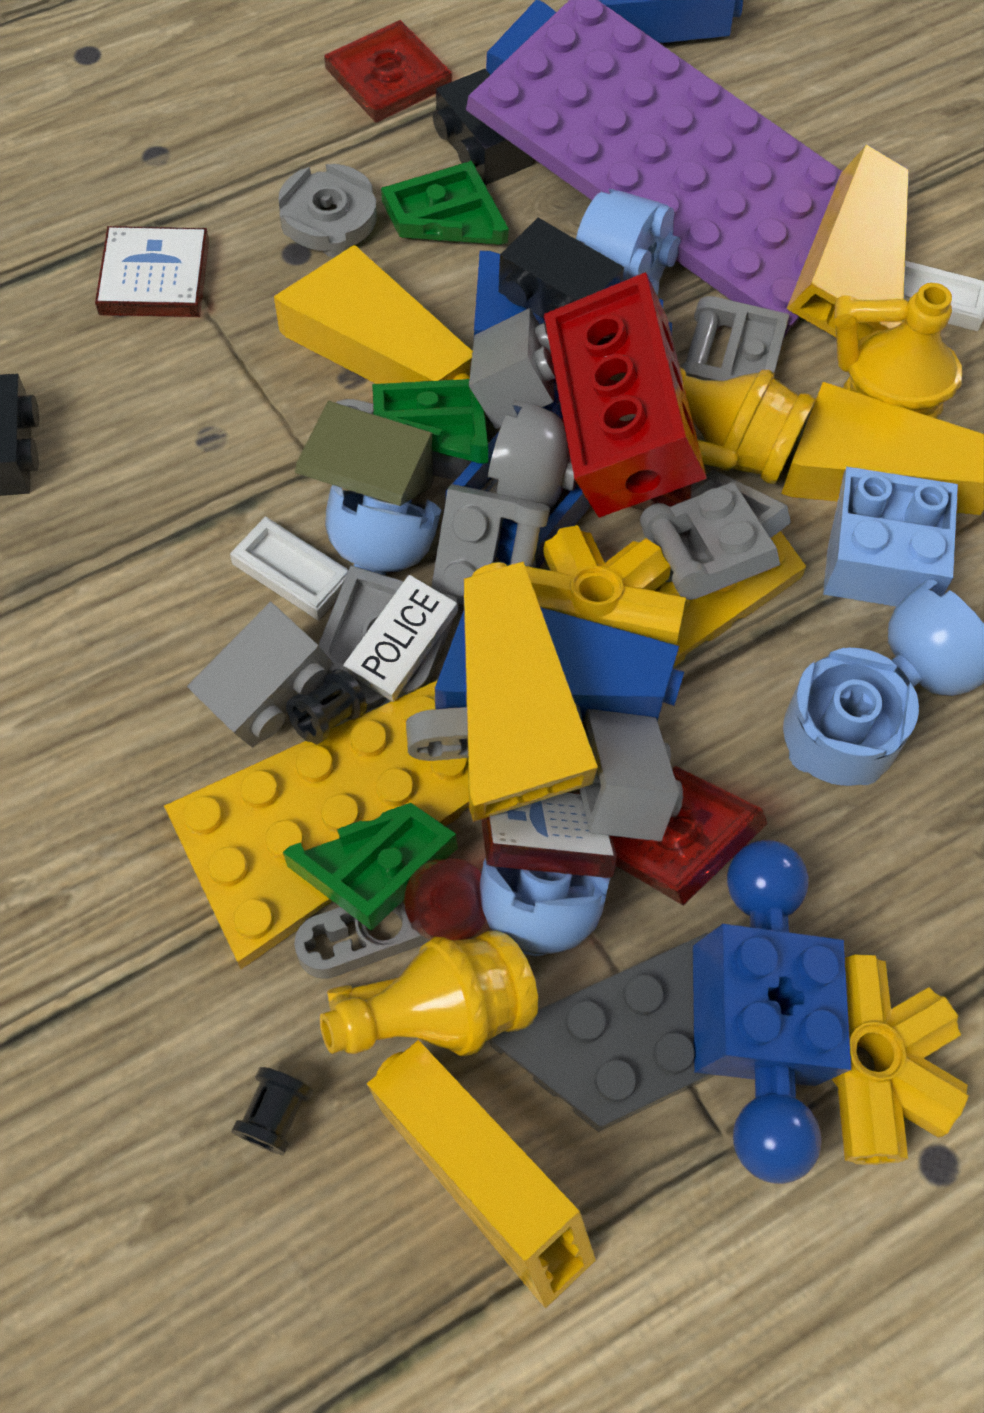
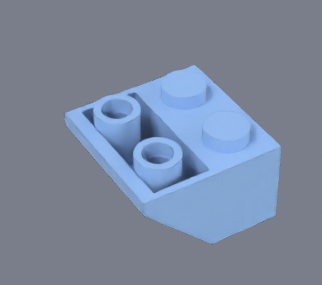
[823,466,958,607]

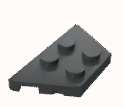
[489,933,714,1132]

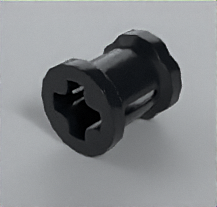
[286,669,367,745]
[231,1067,313,1155]

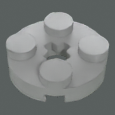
[279,164,377,257]

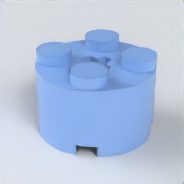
[576,189,681,295]
[783,647,919,786]

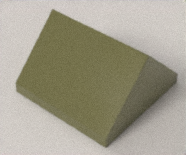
[295,401,434,506]

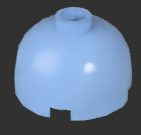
[325,485,441,576]
[888,579,984,696]
[480,844,610,956]

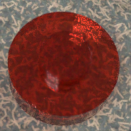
[404,858,486,941]

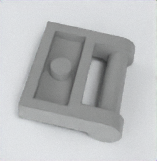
[680,296,789,381]
[640,481,780,600]
[431,484,550,605]

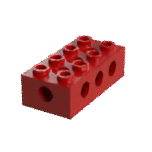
[544,272,707,518]

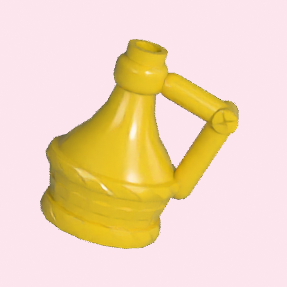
[834,283,963,419]
[679,366,816,484]
[320,930,538,1056]

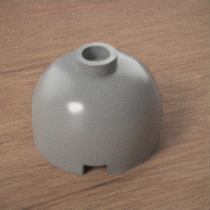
[488,400,577,508]

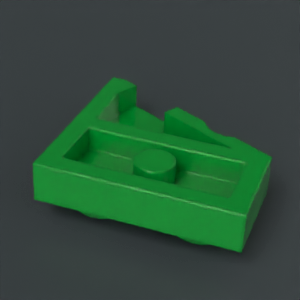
[381,161,509,245]
[372,379,488,464]
[283,803,458,931]

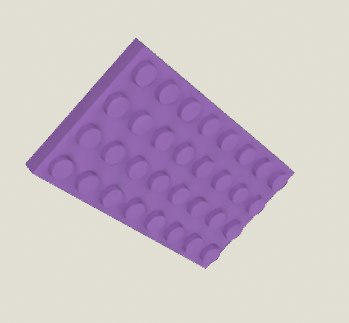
[466,0,842,338]

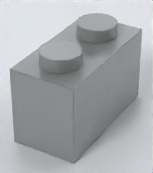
[469,308,556,429]
[187,601,334,748]
[579,709,683,841]

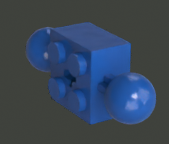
[693,840,851,1184]

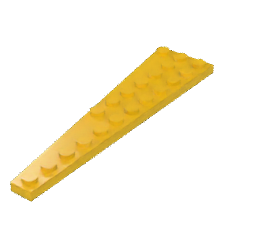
[164,531,806,969]

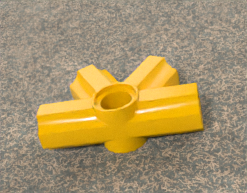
[525,525,686,645]
[832,954,969,1165]

